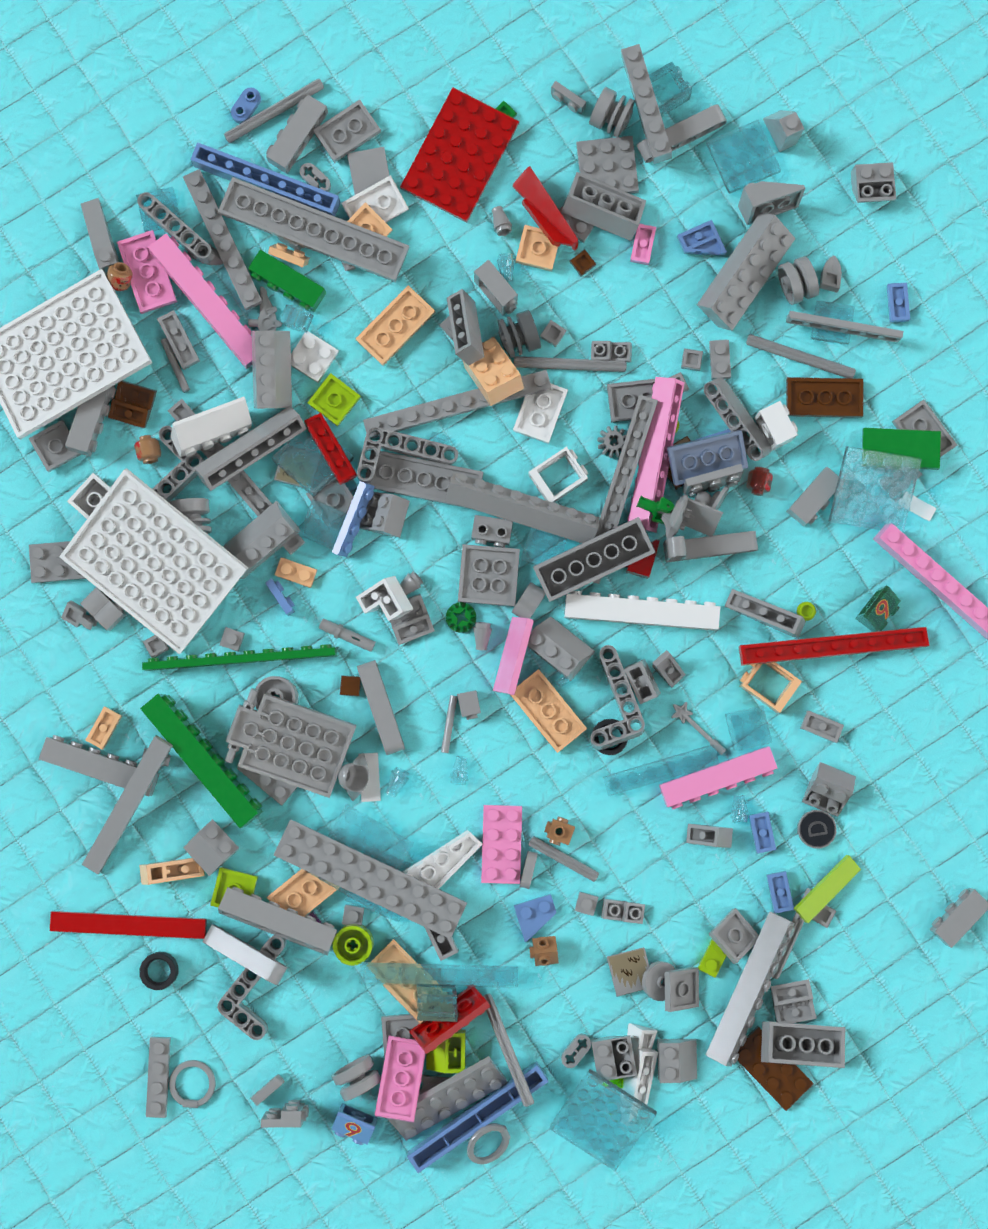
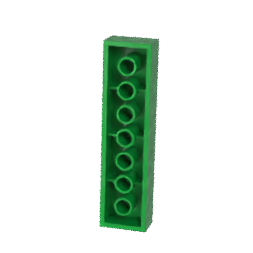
[140,693,263,828]

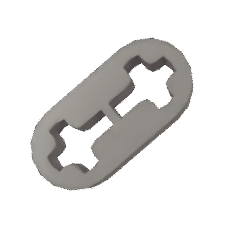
[300,163,331,192]
[520,851,538,889]
[561,1033,591,1068]
[250,1074,285,1106]

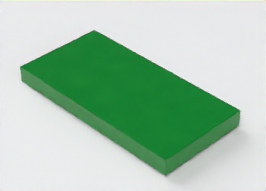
[861,428,941,470]

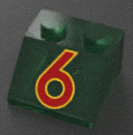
[855,585,900,632]

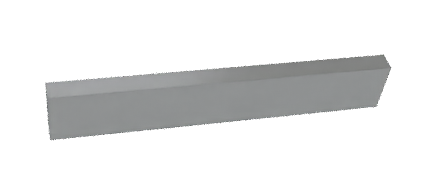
[786,311,904,343]

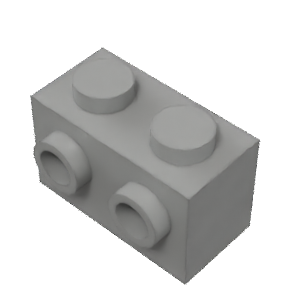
[471,515,513,548]

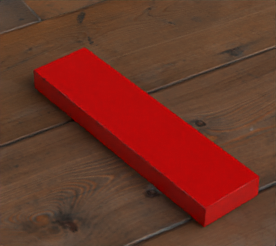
[304,412,357,485]

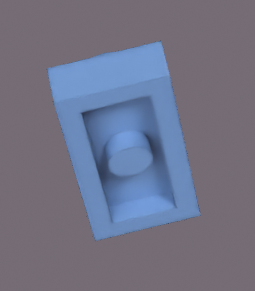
[887,282,910,323]
[265,578,295,616]
[748,811,776,854]
[766,871,794,914]

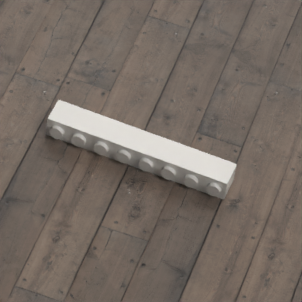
[564,591,720,631]

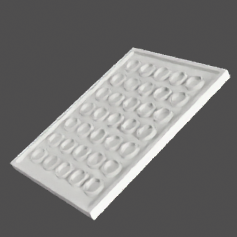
[0,269,153,440]
[59,468,248,654]

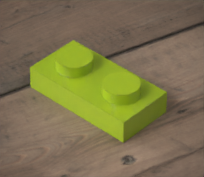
[697,939,726,978]

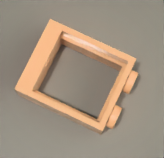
[740,662,802,713]

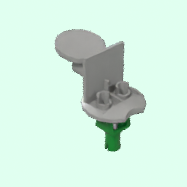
[636,486,729,539]

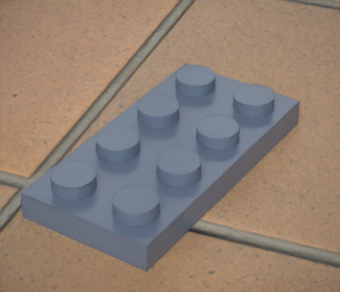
[667,430,748,485]

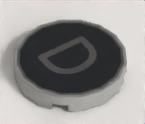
[797,810,836,848]

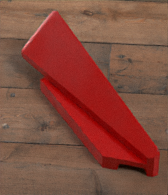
[512,166,578,250]

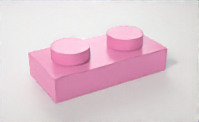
[630,224,656,265]

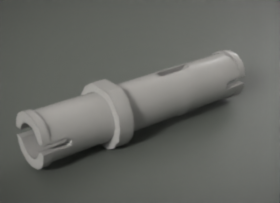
[319,618,376,652]

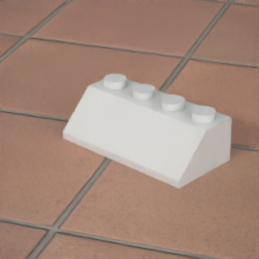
[171,397,252,457]

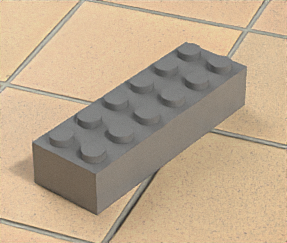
[697,212,796,331]
[533,517,655,602]

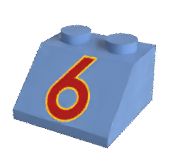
[331,1103,378,1145]

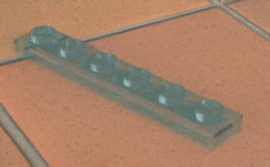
[603,745,719,796]

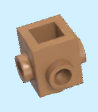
[544,816,575,846]
[529,936,559,966]

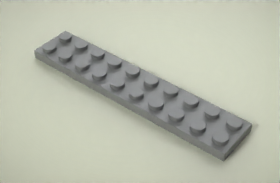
[218,177,410,282]
[274,819,467,939]

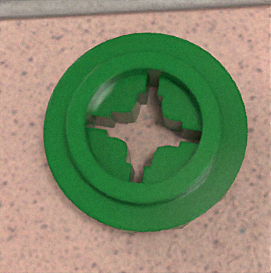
[446,602,476,633]

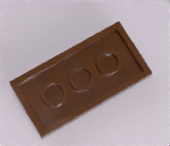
[786,377,863,418]
[737,1026,814,1111]

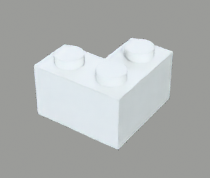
[356,576,413,621]

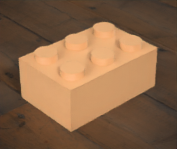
[463,337,524,406]

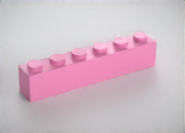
[659,746,778,809]

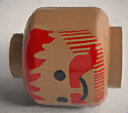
[107,262,133,291]
[134,435,161,464]

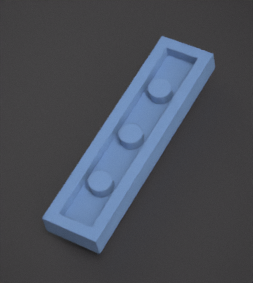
[332,481,375,557]

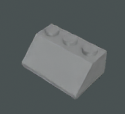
[527,617,595,681]

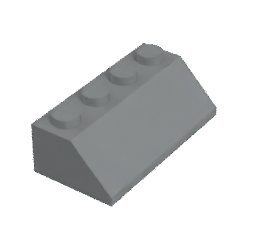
[562,172,646,241]
[251,331,292,409]
[223,501,301,579]

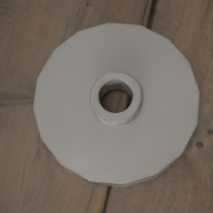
[642,961,676,1001]

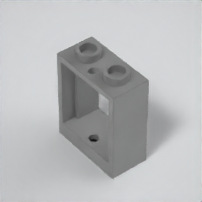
[474,260,518,316]

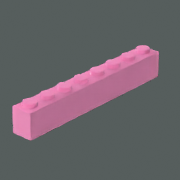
[148,234,252,369]
[628,377,685,533]
[873,523,988,639]

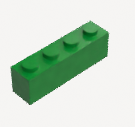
[248,250,326,312]

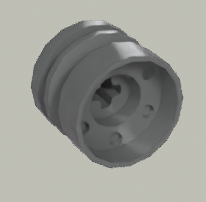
[498,310,541,359]

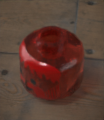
[746,467,773,496]

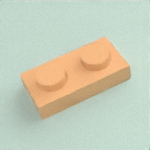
[268,243,310,267]
[275,557,317,588]
[85,706,122,750]

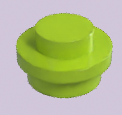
[796,602,816,621]

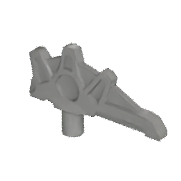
[248,286,282,331]

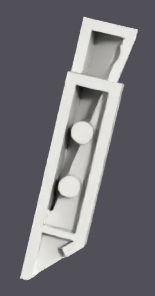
[619,1023,658,1125]

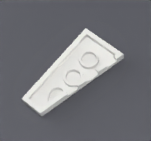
[403,830,483,889]

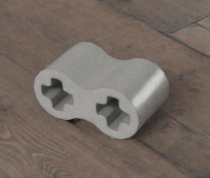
[512,582,546,619]

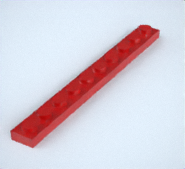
[739,627,929,666]

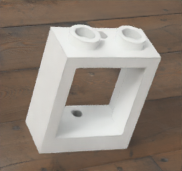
[528,446,588,502]

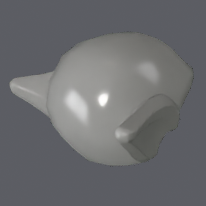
[338,753,369,801]

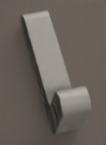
[153,426,204,502]
[357,427,458,483]
[663,531,758,562]
[590,645,645,750]
[217,935,287,1040]

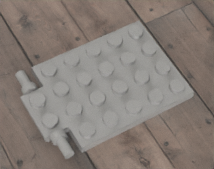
[225,688,356,798]

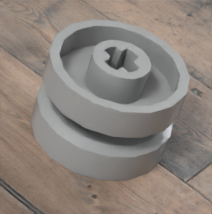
[778,256,819,305]
[254,676,299,710]
[331,1054,381,1101]

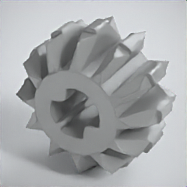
[597,426,626,458]

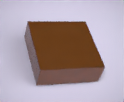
[570,249,596,277]
[340,676,361,696]

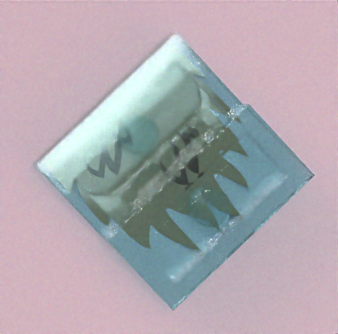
[417,985,458,1022]

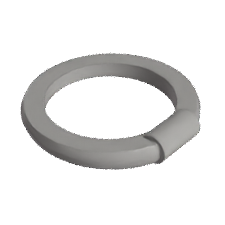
[169,1060,216,1108]
[467,1123,510,1164]

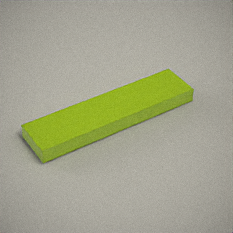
[793,855,861,923]

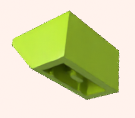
[426,1029,466,1073]

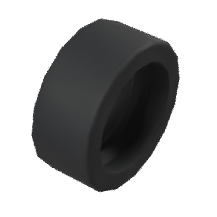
[592,719,628,755]
[139,952,178,990]

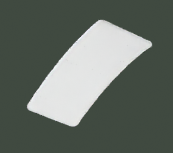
[899,491,936,521]

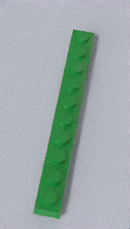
[142,644,337,671]

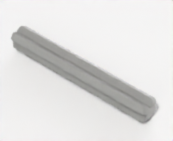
[529,836,599,882]

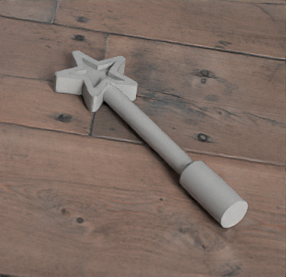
[671,702,726,755]

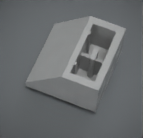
[851,162,896,203]
[359,492,410,538]
[802,762,856,817]
[591,1035,637,1082]

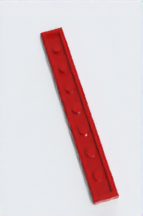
[49,911,207,939]

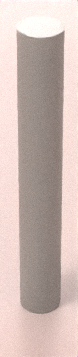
[161,338,190,393]
[441,695,458,753]

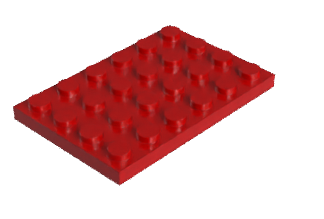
[400,87,519,223]

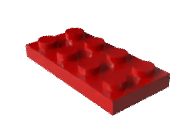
[409,985,491,1054]

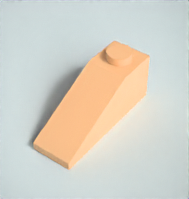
[139,858,205,885]

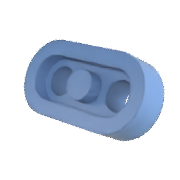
[231,88,261,124]

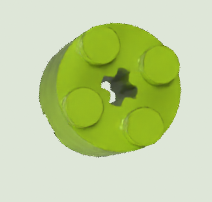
[333,924,374,966]

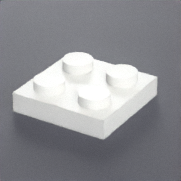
[291,330,339,383]

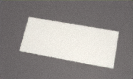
[359,753,381,802]

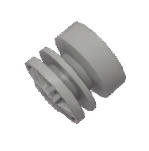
[589,87,635,138]
[169,498,212,534]

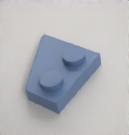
[677,220,727,255]
[514,894,556,942]

